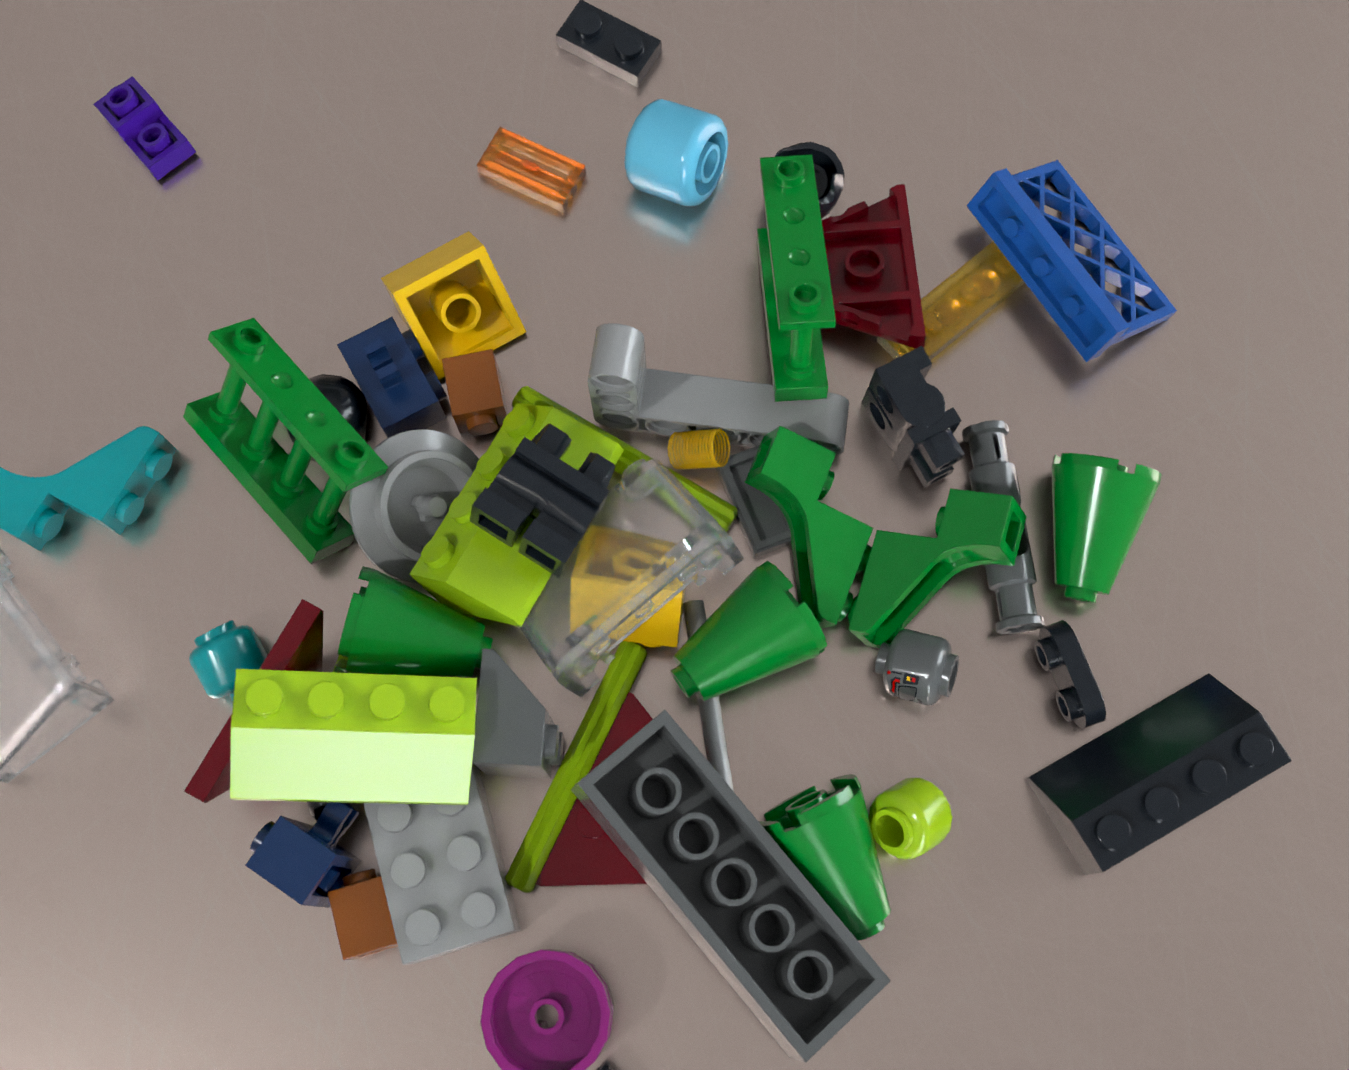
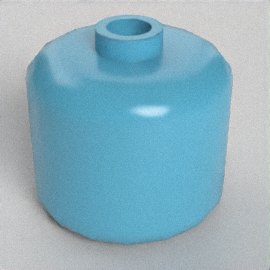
[624,99,728,206]

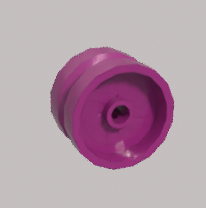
[480,949,614,1070]

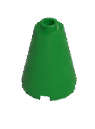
[1051,453,1162,603]
[670,561,827,701]
[334,566,493,678]
[759,774,891,940]

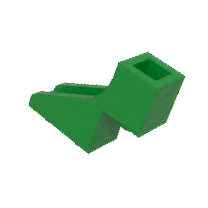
[744,426,873,629]
[848,488,1027,648]

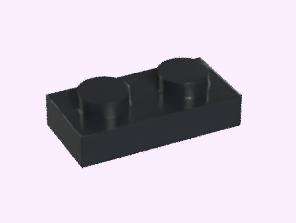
[556,0,662,87]

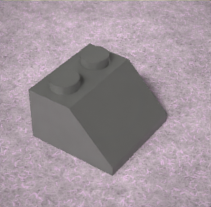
[472,649,564,779]

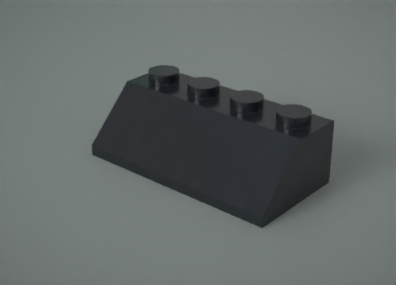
[1026,673,1292,875]

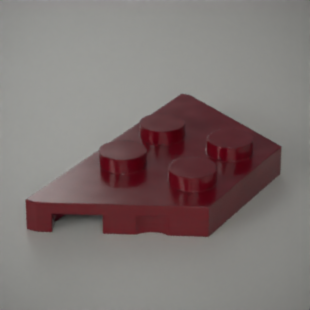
[822,184,926,349]
[184,599,323,803]
[535,692,653,887]

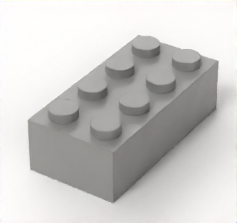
[363,763,522,965]

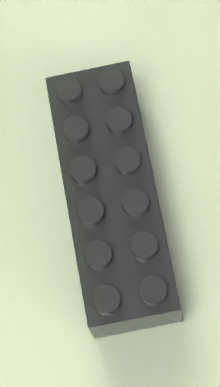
[571,710,891,1063]

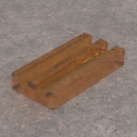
[477,127,586,213]

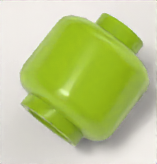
[869,778,953,859]

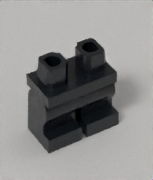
[862,346,965,488]
[470,424,615,578]

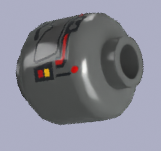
[875,629,959,706]

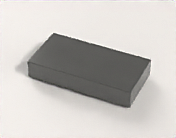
[716,445,791,558]

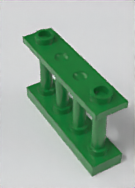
[757,155,836,402]
[183,318,388,564]

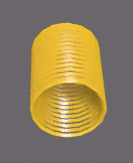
[667,429,730,470]

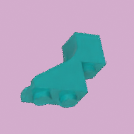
[0,426,177,551]

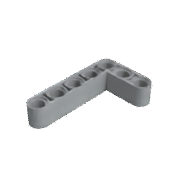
[588,323,850,456]

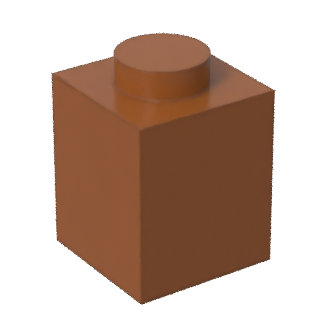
[442,349,508,435]
[328,869,398,960]

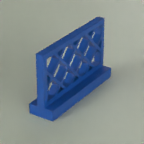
[966,160,1177,362]

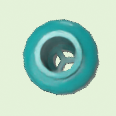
[189,620,267,701]

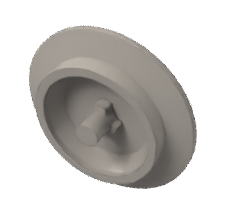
[349,429,479,583]

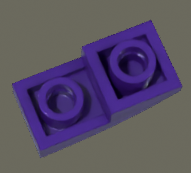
[94,76,196,181]

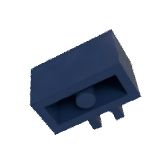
[337,317,447,438]
[245,802,361,908]

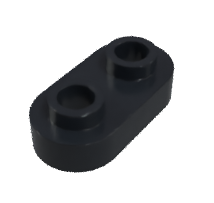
[1034,620,1106,729]

